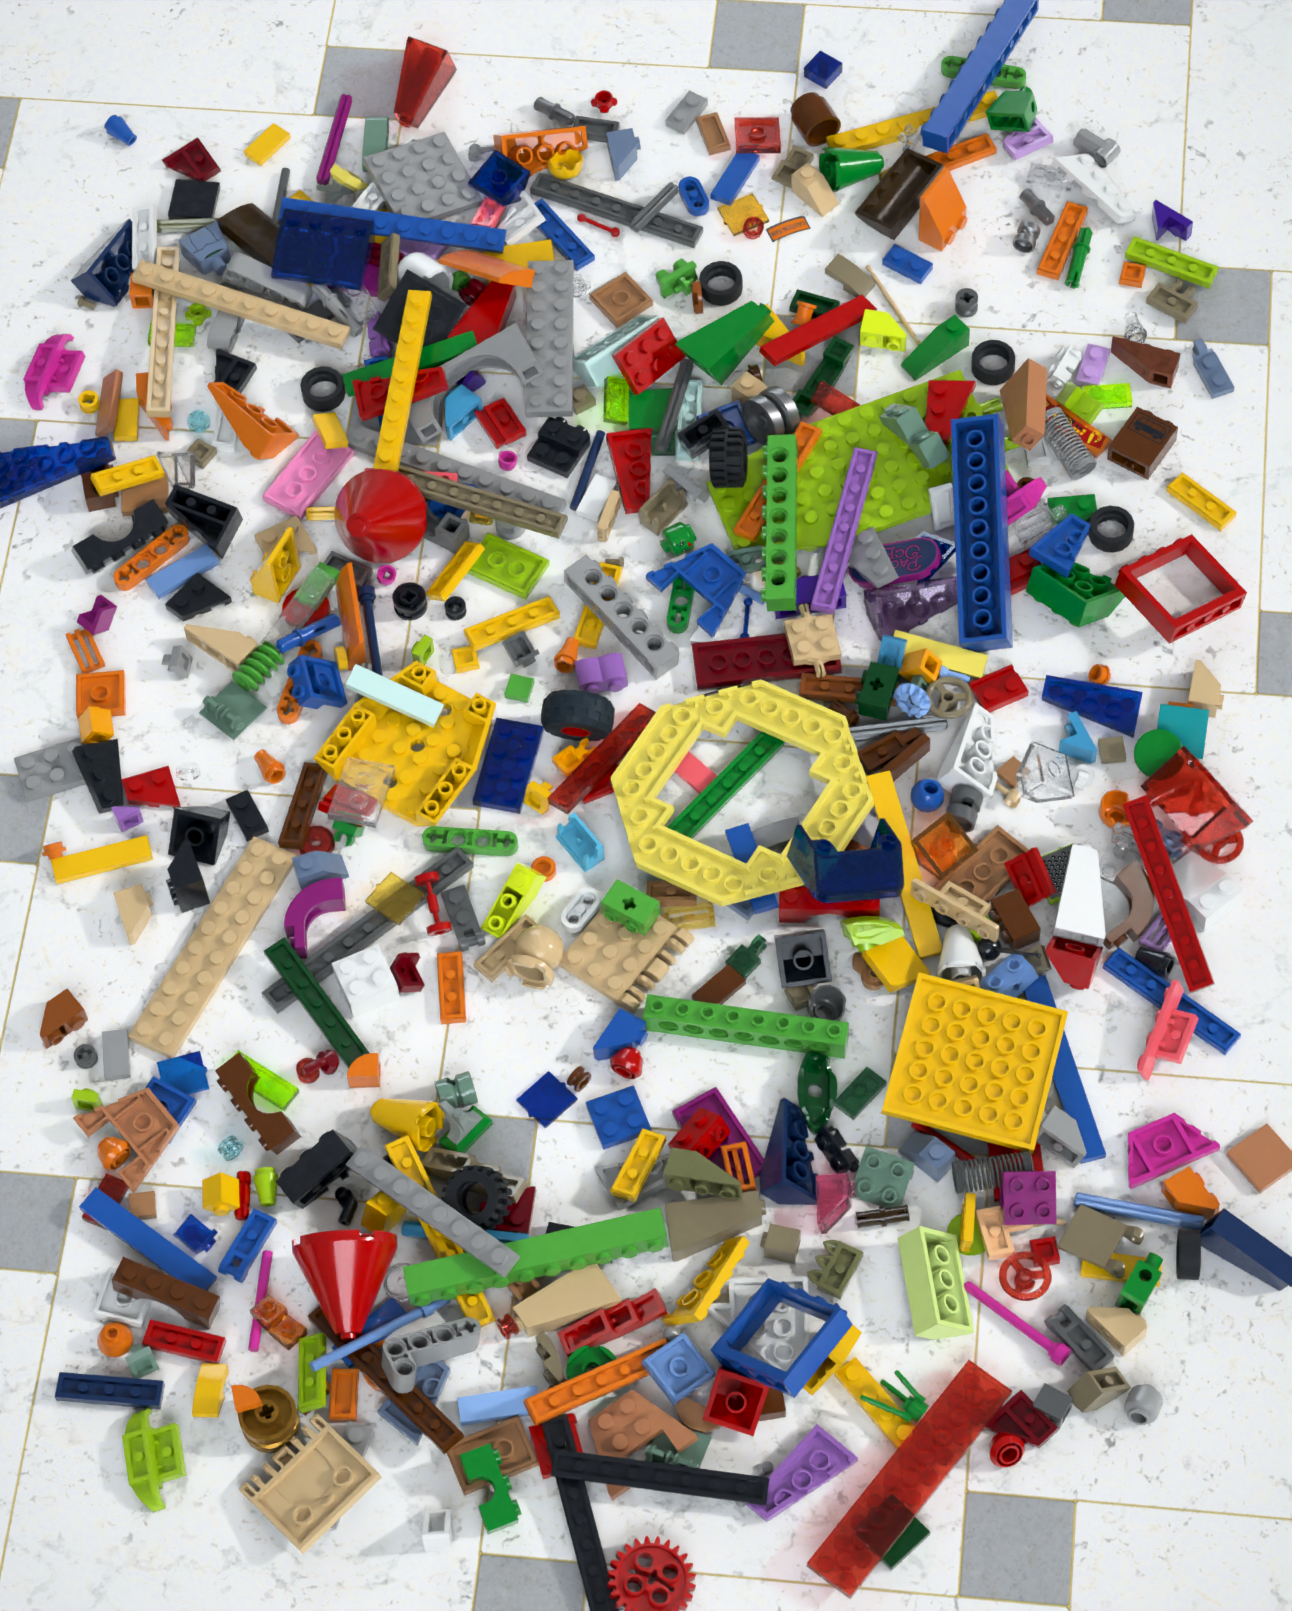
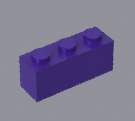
[774,575,846,619]

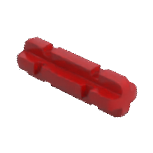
[234,1171,251,1221]

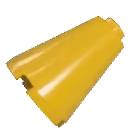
[370,1098,445,1152]

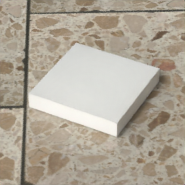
[92,1267,153,1330]

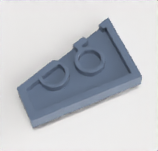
[377,1360,451,1446]

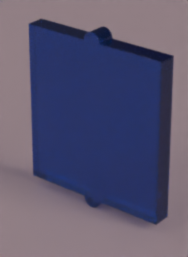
[157,1051,210,1095]
[516,1071,578,1129]

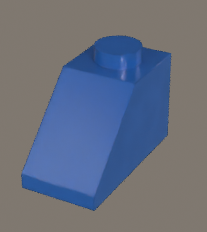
[593,1008,648,1061]

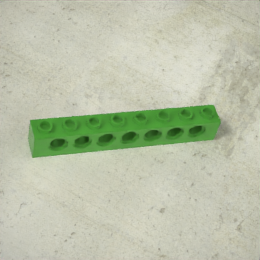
[761,434,798,611]
[643,994,849,1059]

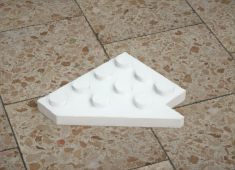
[708,1276,810,1372]

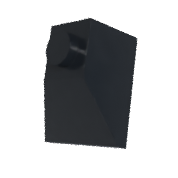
[168,806,230,865]

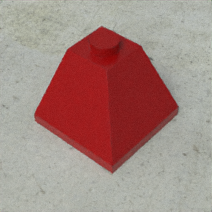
[1045,936,1103,990]
[702,1365,769,1437]

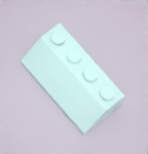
[573,314,659,388]

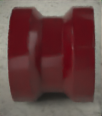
[459,278,486,307]

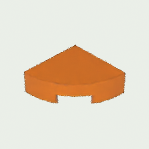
[231,1385,263,1413]

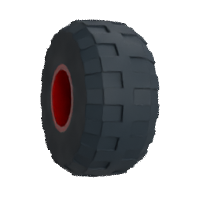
[541,690,615,742]

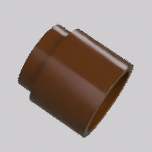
[790,92,841,147]

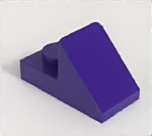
[1152,200,1193,241]

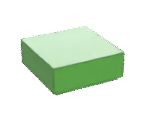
[504,674,535,703]

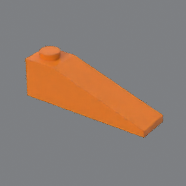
[493,126,588,181]
[207,382,299,460]

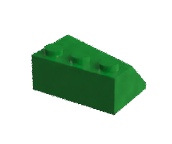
[1025,562,1125,628]

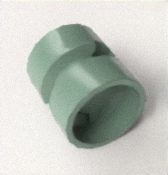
[434,1071,478,1109]

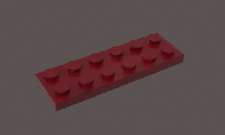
[692,628,842,690]

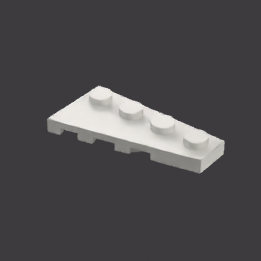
[1051,153,1138,224]

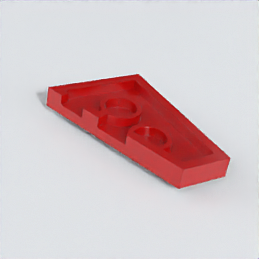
[925,380,976,445]

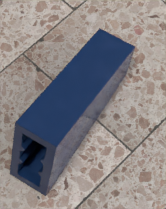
[1200,1208,1292,1291]

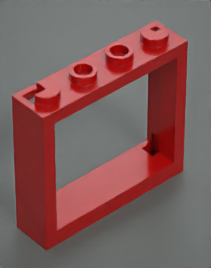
[1114,534,1247,644]

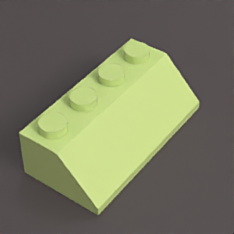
[897,1226,974,1340]

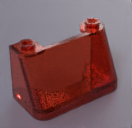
[1140,746,1254,850]

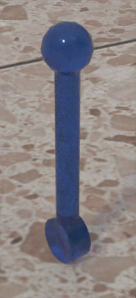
[740,597,753,638]

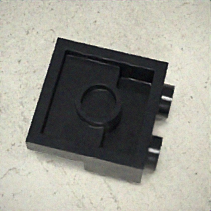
[527,417,591,479]

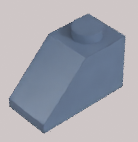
[606,128,641,181]
[292,850,349,891]
[898,1132,955,1183]

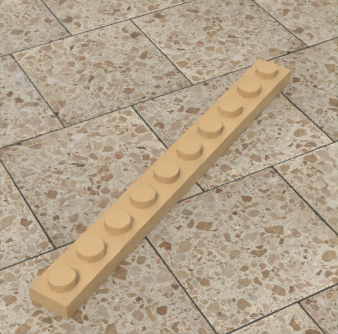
[146,247,180,417]
[132,260,351,350]

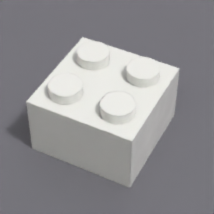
[331,944,400,1018]

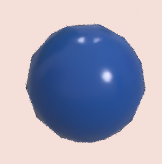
[910,778,944,813]

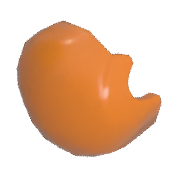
[1098,790,1130,830]

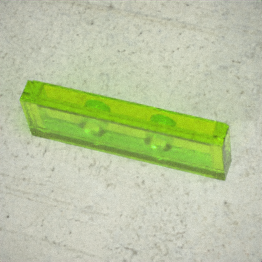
[234,1050,299,1111]

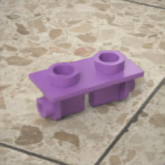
[367,311,393,358]

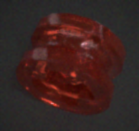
[742,216,764,239]
[296,1058,320,1084]
[495,1313,519,1340]

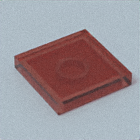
[734,117,781,153]

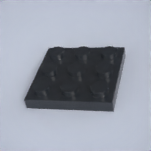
[372,269,467,347]

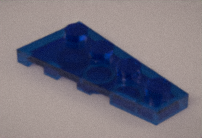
[1042,675,1143,738]

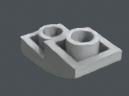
[752,817,800,850]

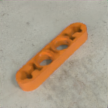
[113,524,190,591]
[277,640,323,724]

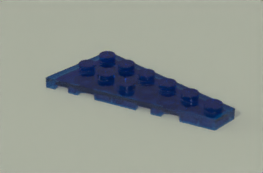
[0,436,116,509]

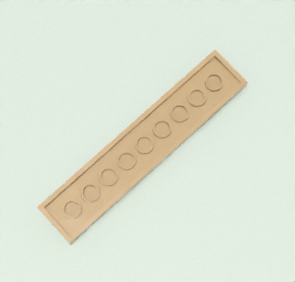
[128,836,297,1060]

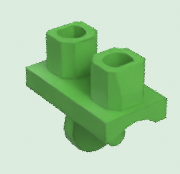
[655,258,698,299]

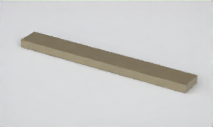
[398,465,568,539]

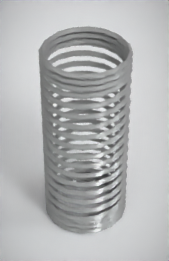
[1043,407,1097,480]

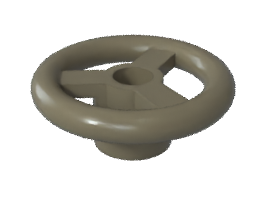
[925,677,973,719]

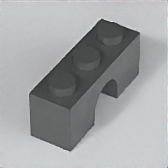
[423,501,470,554]

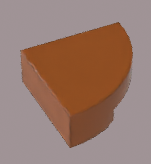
[691,281,703,314]

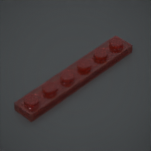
[548,703,656,815]

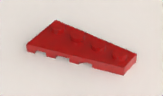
[352,367,449,422]
[606,428,652,514]

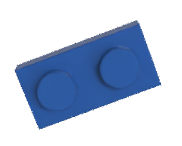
[882,244,933,284]

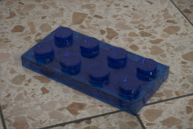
[472,718,544,814]

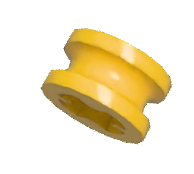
[78,390,100,414]

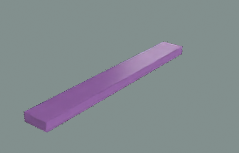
[811,447,878,614]

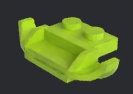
[122,1408,187,1512]

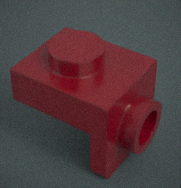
[390,952,425,993]

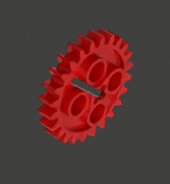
[607,1536,696,1611]

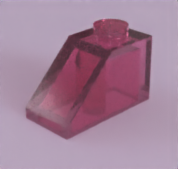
[816,1173,856,1234]

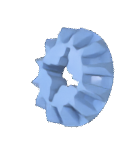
[893,683,931,719]

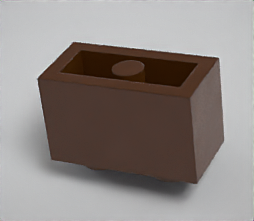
[988,888,1041,950]

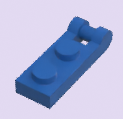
[218,1208,277,1283]

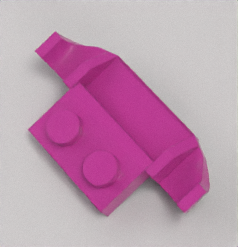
[23,334,86,410]
[1006,470,1047,526]

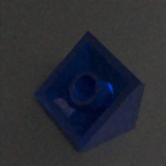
[468,150,531,206]

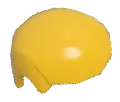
[548,149,583,180]

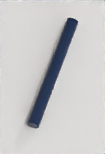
[570,430,605,511]

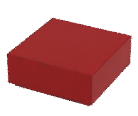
[1029,1236,1060,1268]

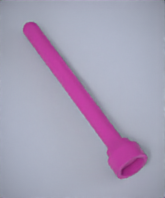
[964,1281,1072,1367]

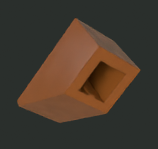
[40,988,88,1049]

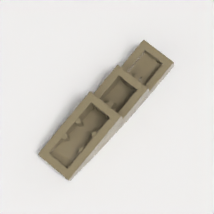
[421,1147,528,1204]

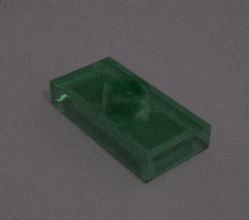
[834,1067,887,1121]

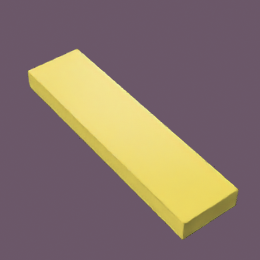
[893,630,988,679]

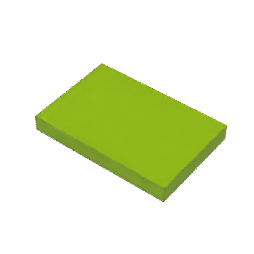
[467,532,550,600]

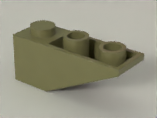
[664,1147,743,1199]

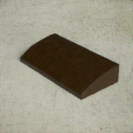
[855,148,944,240]
[218,203,314,275]

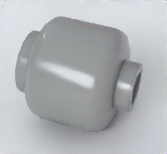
[1124,1384,1163,1425]

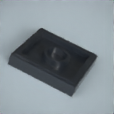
[168,179,221,219]

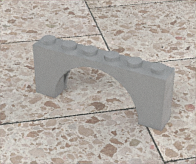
[409,323,544,443]

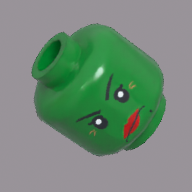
[660,522,697,557]

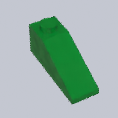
[901,315,970,381]

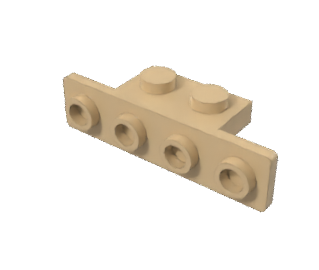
[911,878,999,942]

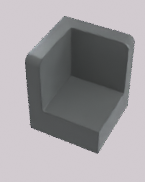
[1033,1383,1073,1430]

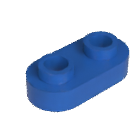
[678,176,709,216]

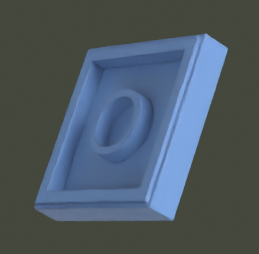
[641,1332,716,1406]

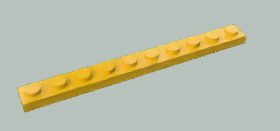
[373,290,432,471]

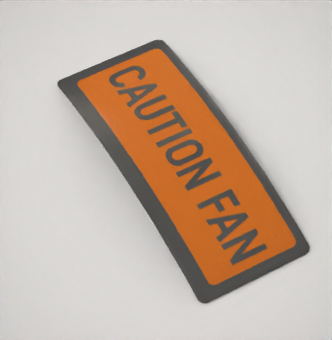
[766,216,811,242]

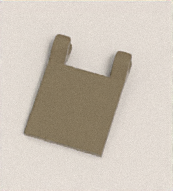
[1057,1204,1144,1279]

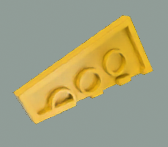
[661,1236,750,1327]

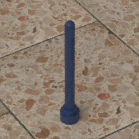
[356,585,383,676]

